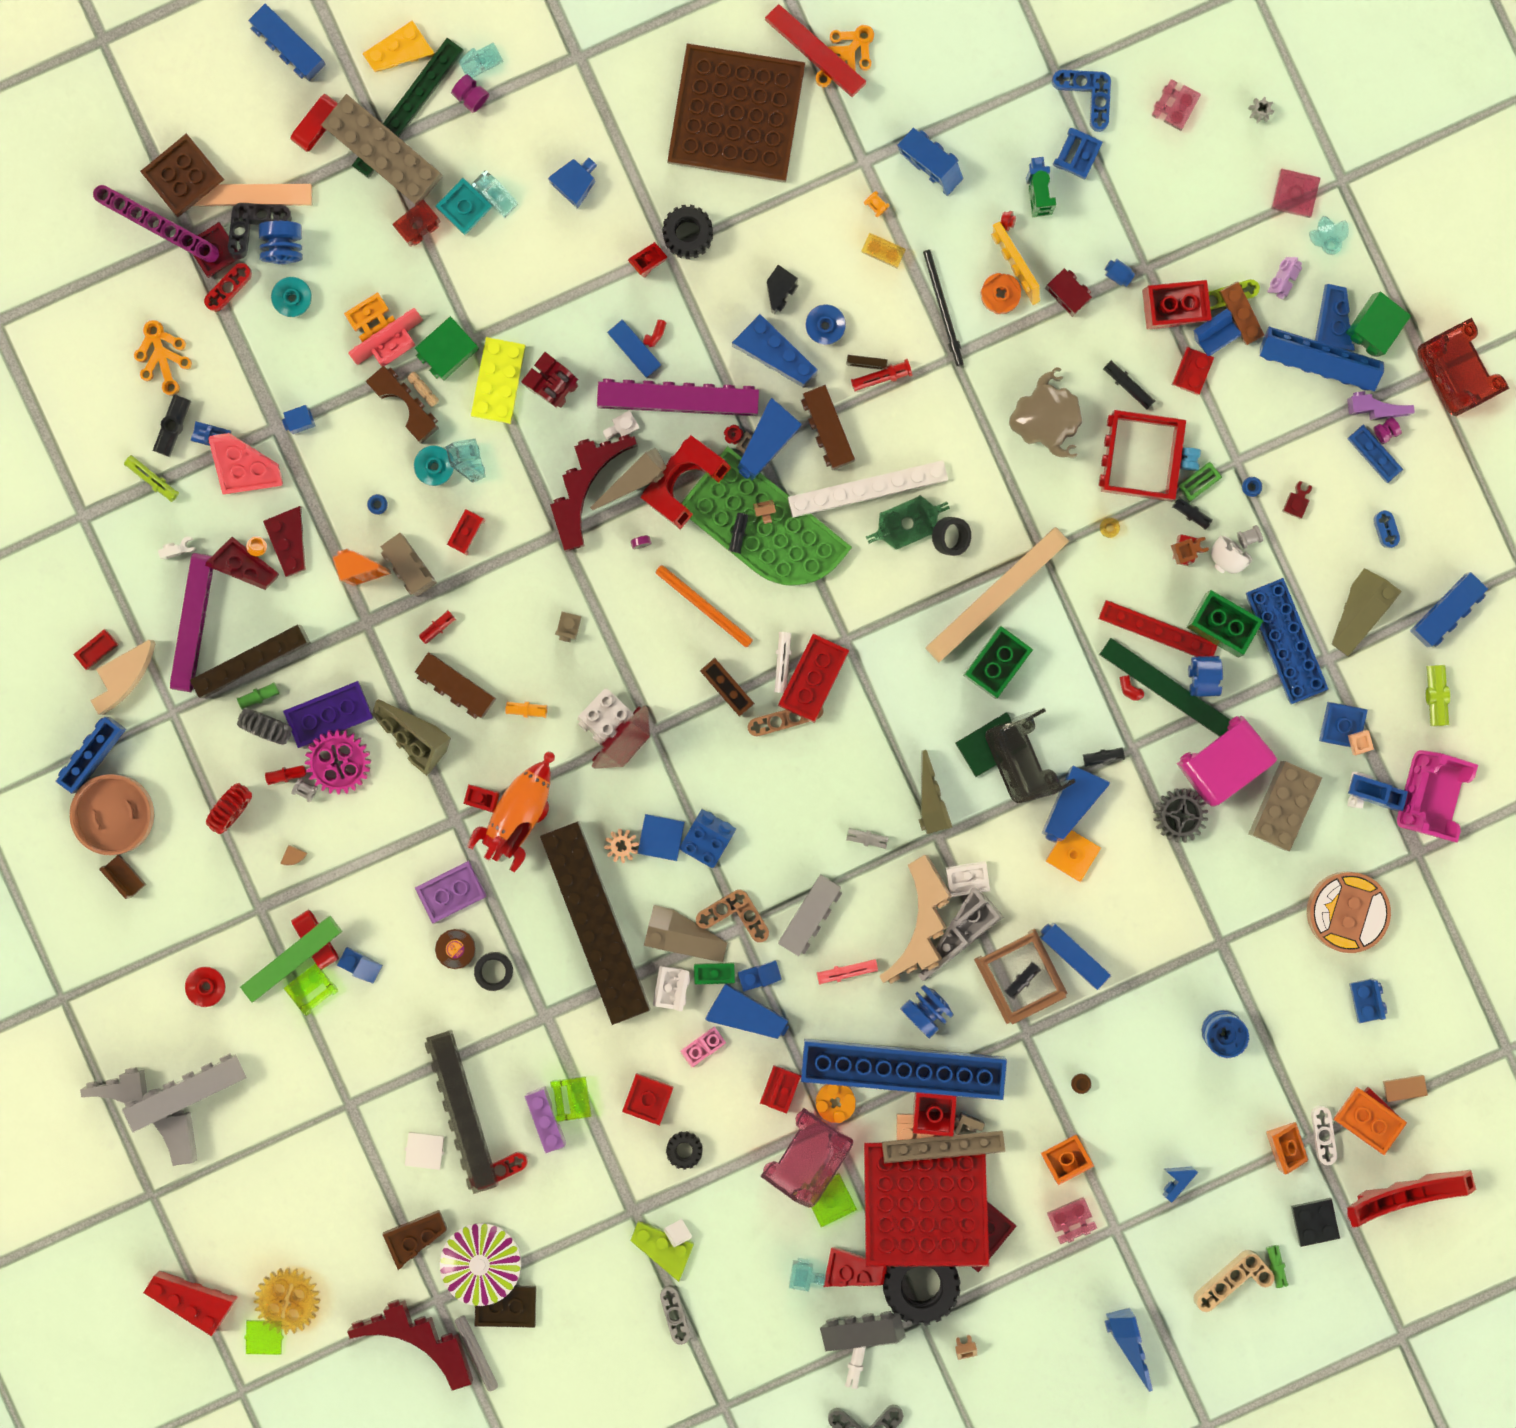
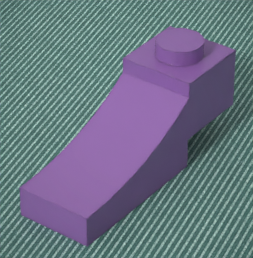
[1347,391,1415,420]

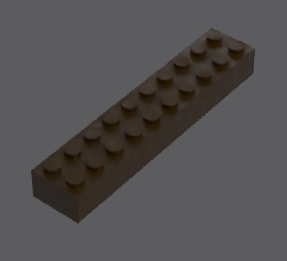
[540,821,651,1025]

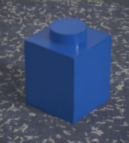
[282,405,316,434]

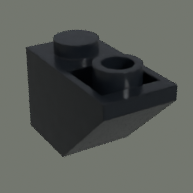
[766,265,799,314]

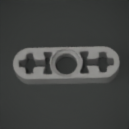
[660,1285,690,1345]

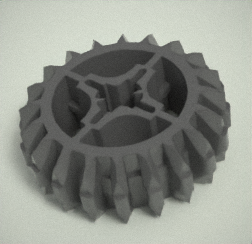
[237,708,292,745]
[1153,789,1208,843]

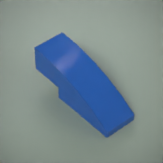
[1348,774,1408,812]

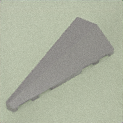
[919,887,1004,981]

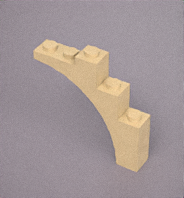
[879,855,952,984]

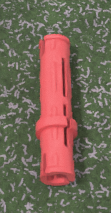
[817,959,878,985]

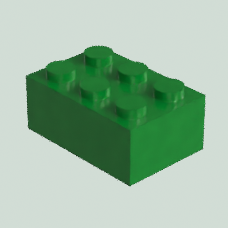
[1186,590,1263,658]
[963,626,1033,699]

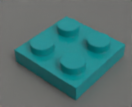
[435,178,492,235]

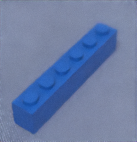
[1259,326,1384,392]

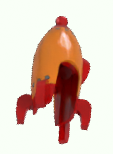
[467,751,555,872]

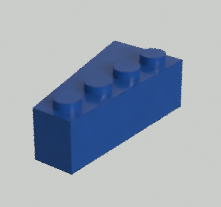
[732,314,818,388]

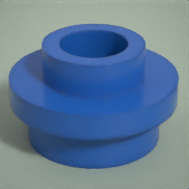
[1242,477,1262,497]
[367,494,388,515]

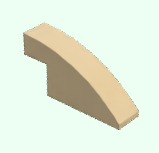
[90,640,156,715]

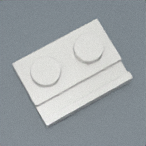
[946,861,990,897]

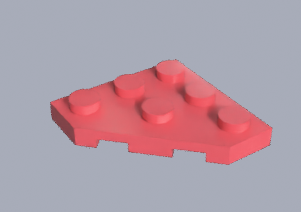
[209,433,283,495]

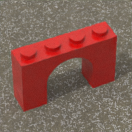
[640,435,731,530]

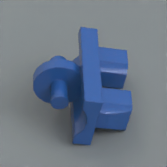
[190,421,232,446]

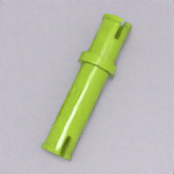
[124,455,179,502]

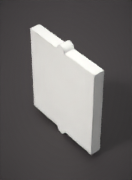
[405,1132,444,1170]

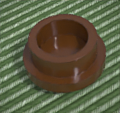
[1071,1073,1091,1094]

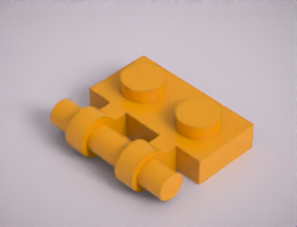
[344,292,395,342]

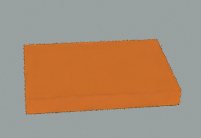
[1333,1086,1407,1155]

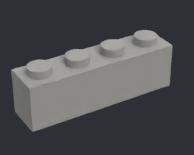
[778,874,842,956]

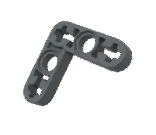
[828,1405,903,1428]

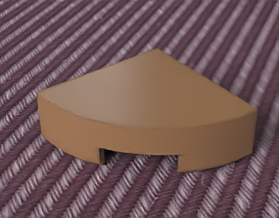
[280,845,308,865]

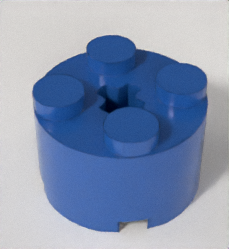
[1188,656,1223,697]

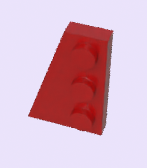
[823,1247,887,1287]

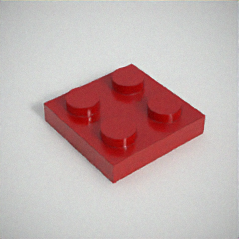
[622,1073,674,1126]

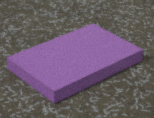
[415,861,487,924]

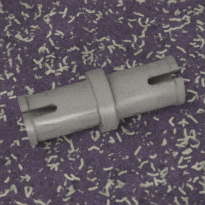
[846,828,888,849]

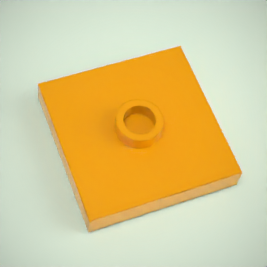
[1046,830,1101,882]

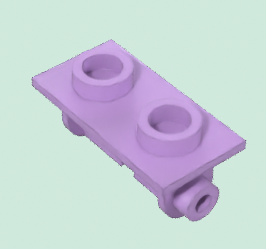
[1267,257,1302,299]

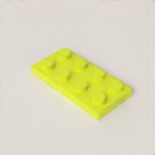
[471,337,526,424]

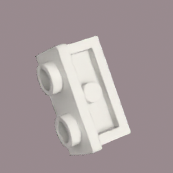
[653,966,690,1011]

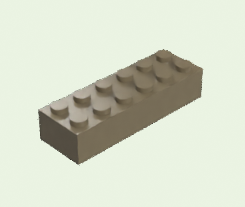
[321,94,443,206]

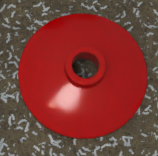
[185,967,226,1007]

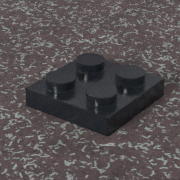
[1291,1198,1340,1247]

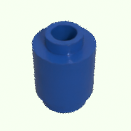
[1104,258,1135,287]

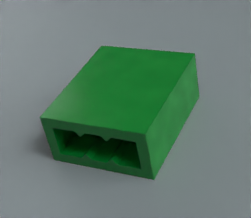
[1346,291,1411,357]
[415,316,479,381]

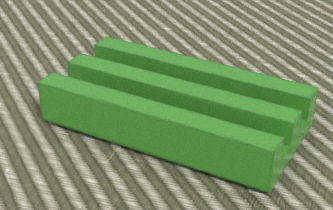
[1177,462,1222,502]

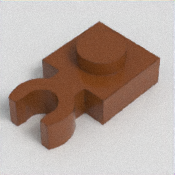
[1171,537,1209,564]

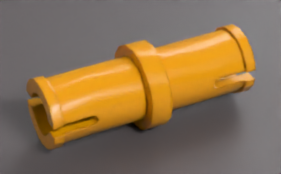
[505,701,548,718]

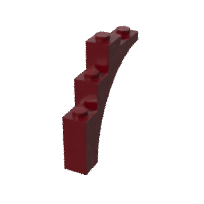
[550,435,637,552]
[347,1299,473,1391]

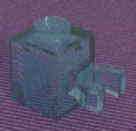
[789,1258,826,1292]

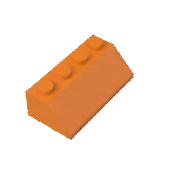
[333,549,391,586]

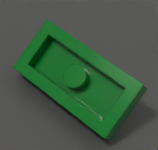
[694,962,735,985]

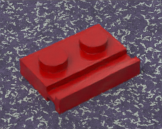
[1171,347,1214,395]
[760,1065,801,1114]

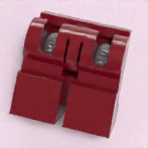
[521,352,579,408]

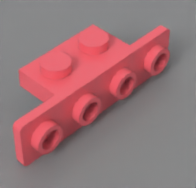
[348,308,423,366]

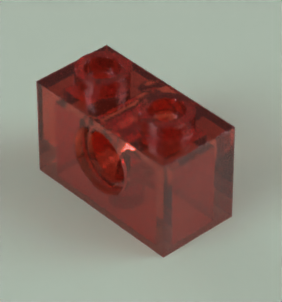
[392,199,441,247]

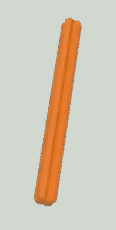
[655,565,753,647]

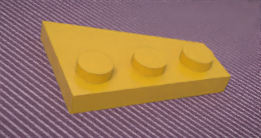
[362,21,435,72]

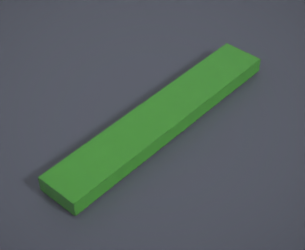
[240,916,343,1003]

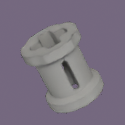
[1237,525,1263,549]
[291,778,318,803]

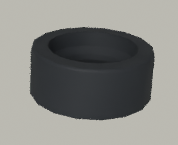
[932,517,972,556]
[474,952,513,991]

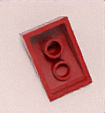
[1142,280,1212,330]

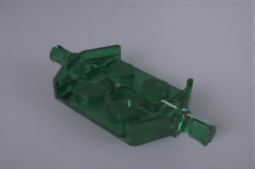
[866,495,950,550]

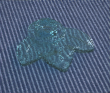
[1309,216,1349,255]

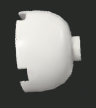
[1211,536,1253,574]

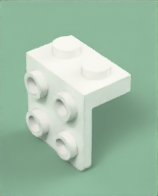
[577,689,633,746]

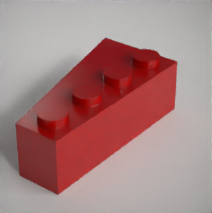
[143,1271,238,1336]

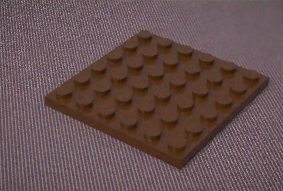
[667,43,805,183]

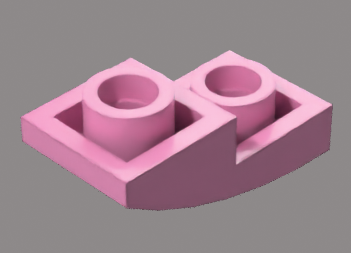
[680,1026,726,1068]

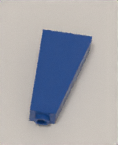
[737,398,802,481]
[1042,766,1110,843]
[1040,923,1111,990]
[705,984,789,1039]

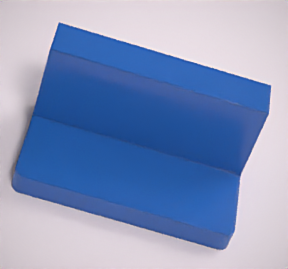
[1193,309,1241,356]

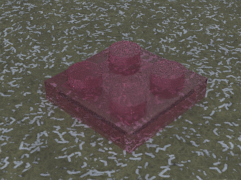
[1271,169,1320,218]

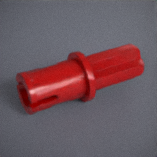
[419,610,456,644]
[265,765,306,785]

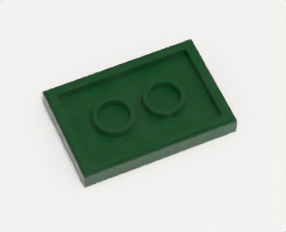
[955,712,1027,777]

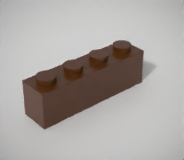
[801,385,855,470]
[415,652,496,719]

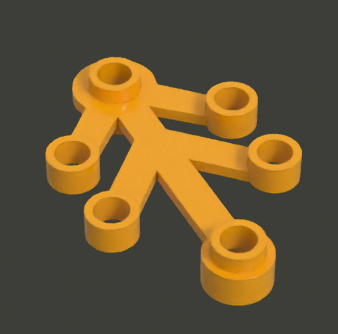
[816,25,874,88]
[134,320,192,396]

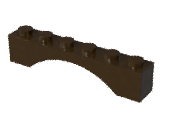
[190,624,311,698]

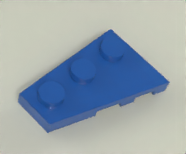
[1315,284,1355,352]

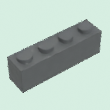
[820,1311,906,1352]

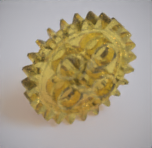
[254,1267,321,1335]

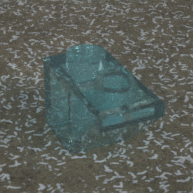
[445,438,486,483]

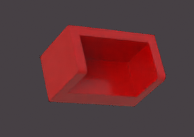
[447,509,486,555]

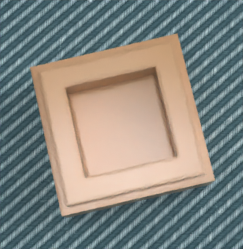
[1348,730,1374,755]

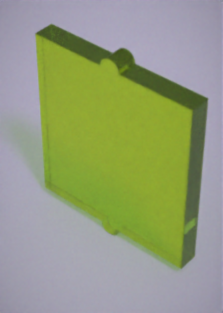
[244,1320,284,1355]

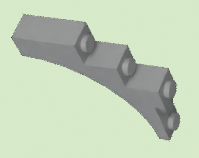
[80,1067,197,1166]

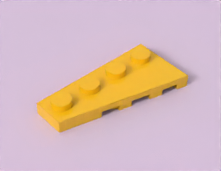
[991,221,1040,305]

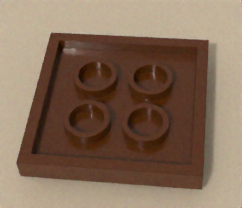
[140,133,225,217]

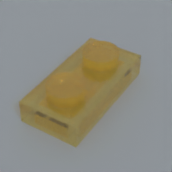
[861,233,906,269]

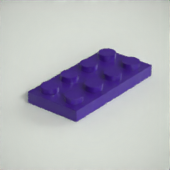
[283,681,374,748]

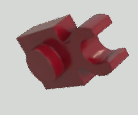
[1282,481,1312,519]

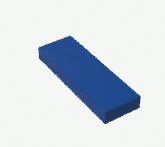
[607,319,662,379]
[1347,424,1403,483]

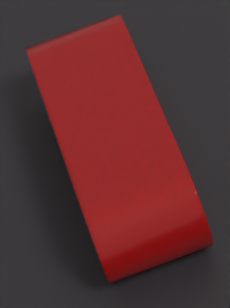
[290,94,338,152]
[291,909,339,970]

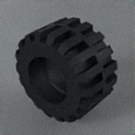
[662,204,713,259]

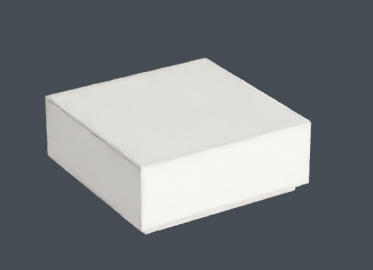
[664,1219,692,1247]

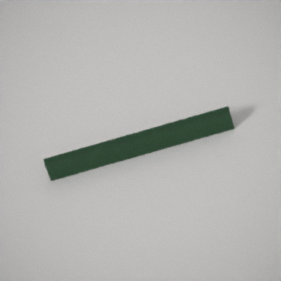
[352,38,464,179]
[1099,638,1230,737]

